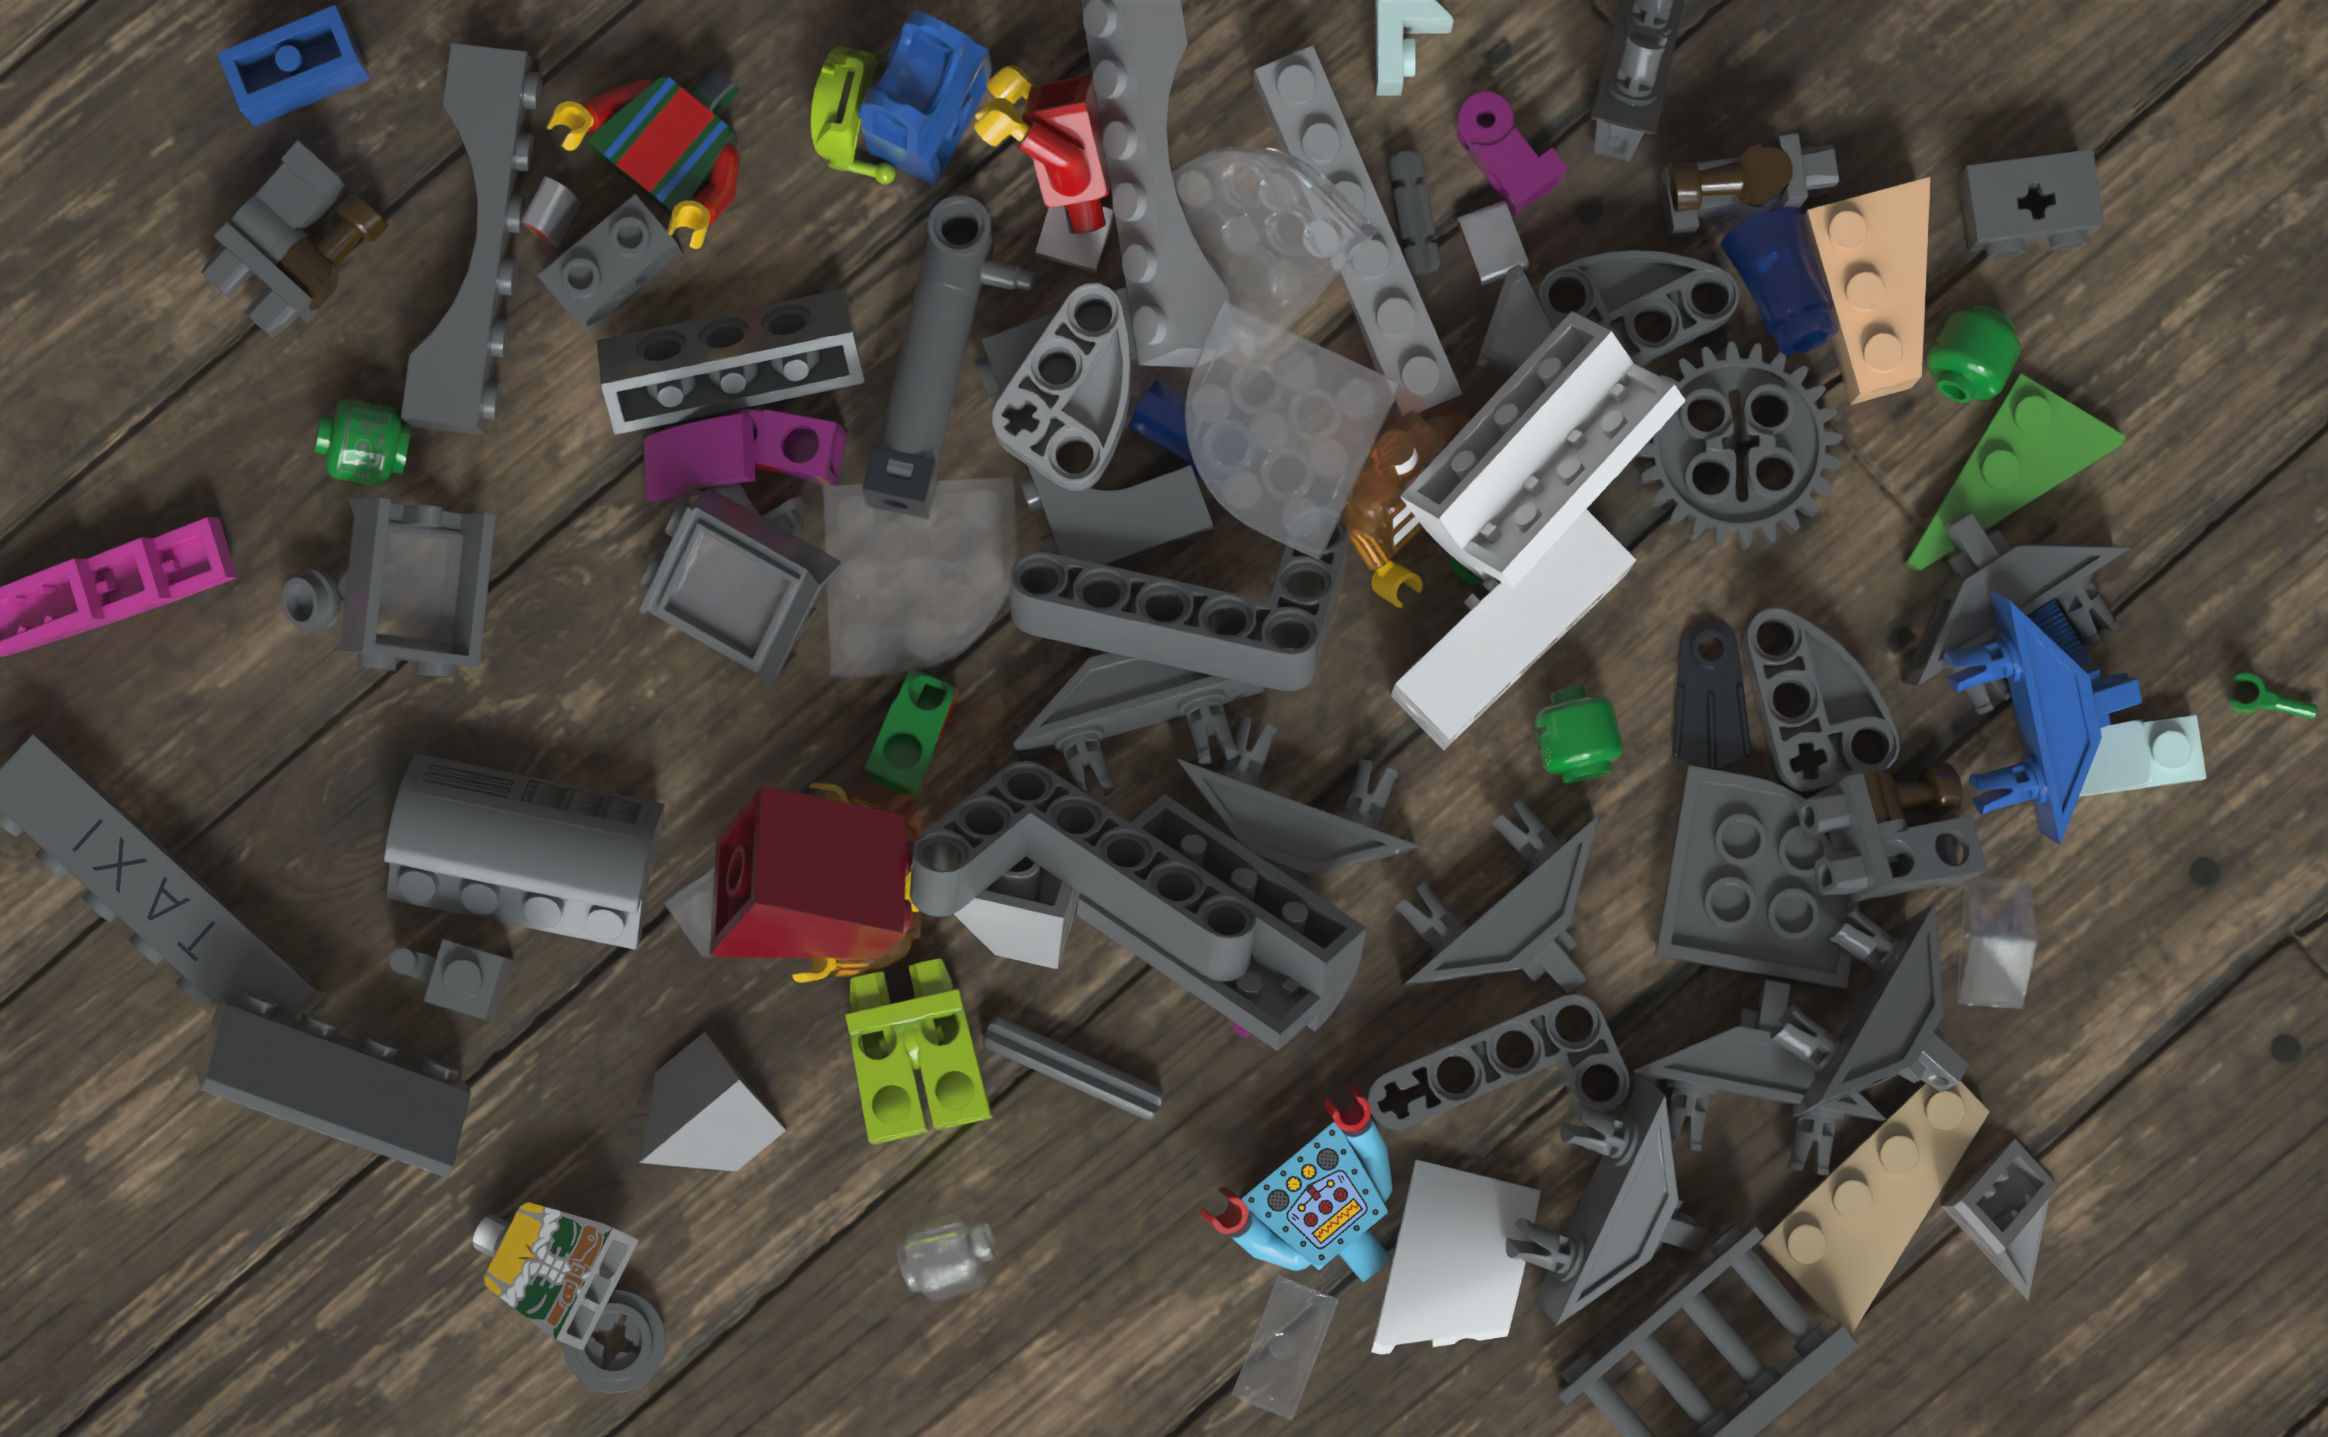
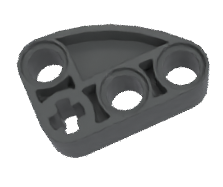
[1535,250,1739,368]
[1741,608,1900,794]

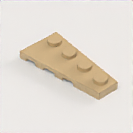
[1758,1081,1990,1334]

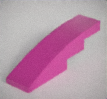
[0,517,238,658]

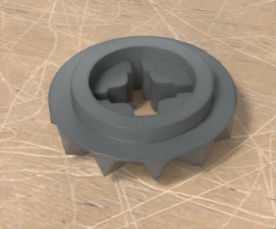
[563,1290,667,1393]

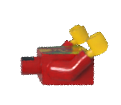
[974,65,1110,234]

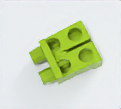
[845,958,993,1145]

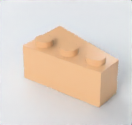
[1799,177,1930,405]

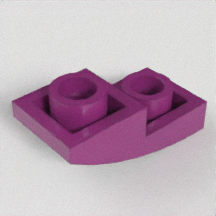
[644,413,755,502]

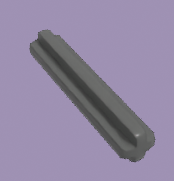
[983,1016,1164,1120]

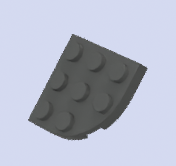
[1654,765,1859,990]

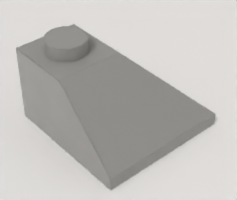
[954,856,1079,969]

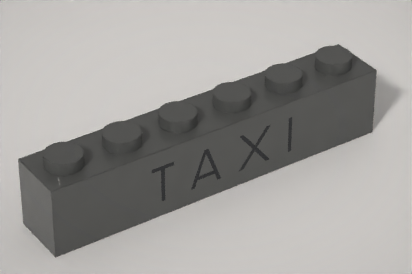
[0,734,327,1020]

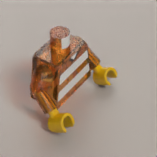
[1340,410,1471,608]

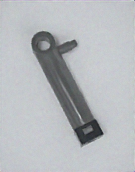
[862,195,1036,519]

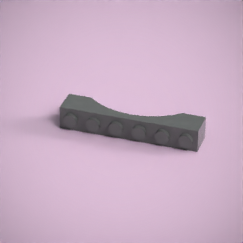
[401,43,542,436]

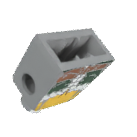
[473,1202,639,1351]

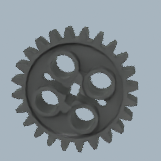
[1634,342,1843,550]

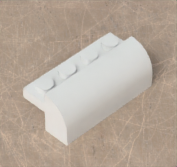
[1400,311,1686,588]

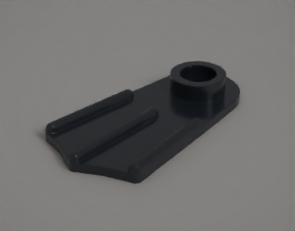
[1672,621,1752,770]

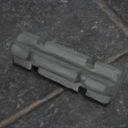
[1388,151,1440,276]

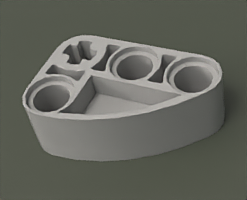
[992,283,1131,491]

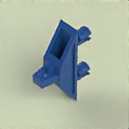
[1943,589,2142,845]

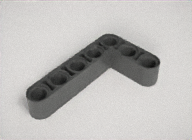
[1010,506,1349,691]
[909,761,1257,982]

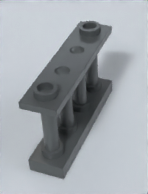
[1558,1222,1859,1437]

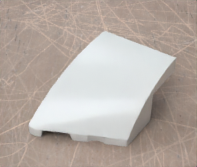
[1371,1160,1541,1354]

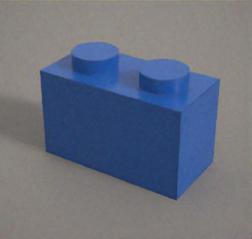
[217,5,371,127]

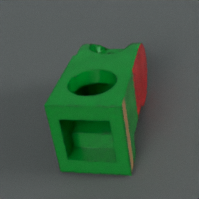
[864,668,960,802]

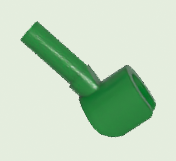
[2228,673,2317,720]

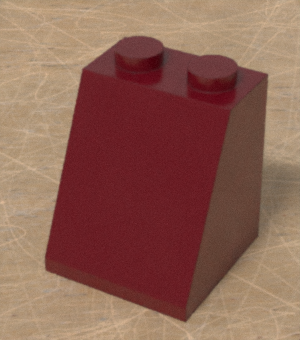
[710,785,914,959]

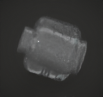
[897,1208,998,1302]

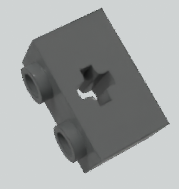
[1958,149,2104,259]

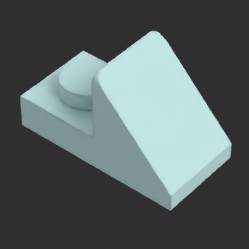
[1375,0,1453,96]
[2079,715,2206,797]

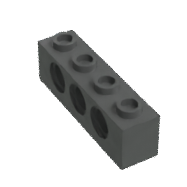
[596,288,865,435]

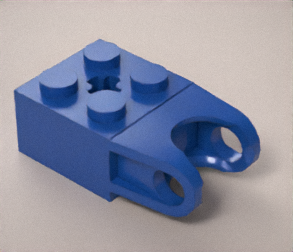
[858,8,993,187]

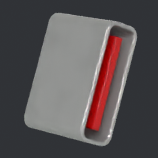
[521,176,582,247]
[1457,201,1530,286]

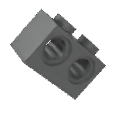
[537,194,684,336]

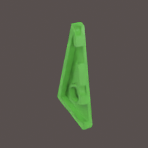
[1904,374,2126,571]

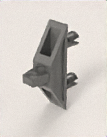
[1590,0,1685,162]
[1902,511,2130,714]
[1013,648,1264,797]
[1177,716,1419,883]
[1394,797,1599,996]
[1770,903,1969,1118]
[1628,979,1886,1176]
[1505,1073,1708,1327]

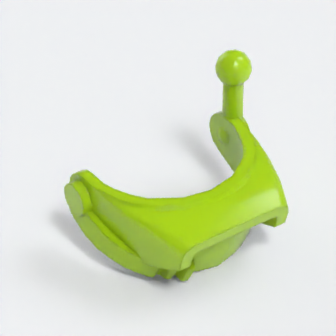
[811,46,896,184]

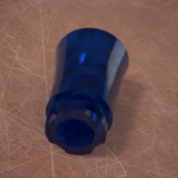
[1720,207,1839,356]

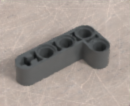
[1366,994,1630,1130]

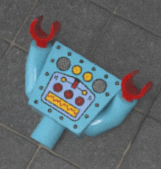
[1201,1084,1393,1283]

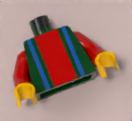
[546,67,741,249]

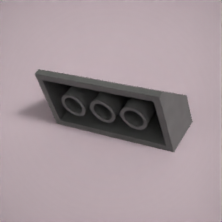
[194,990,471,1178]

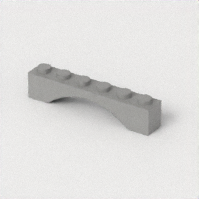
[1081,0,1238,367]
[1254,45,1462,430]

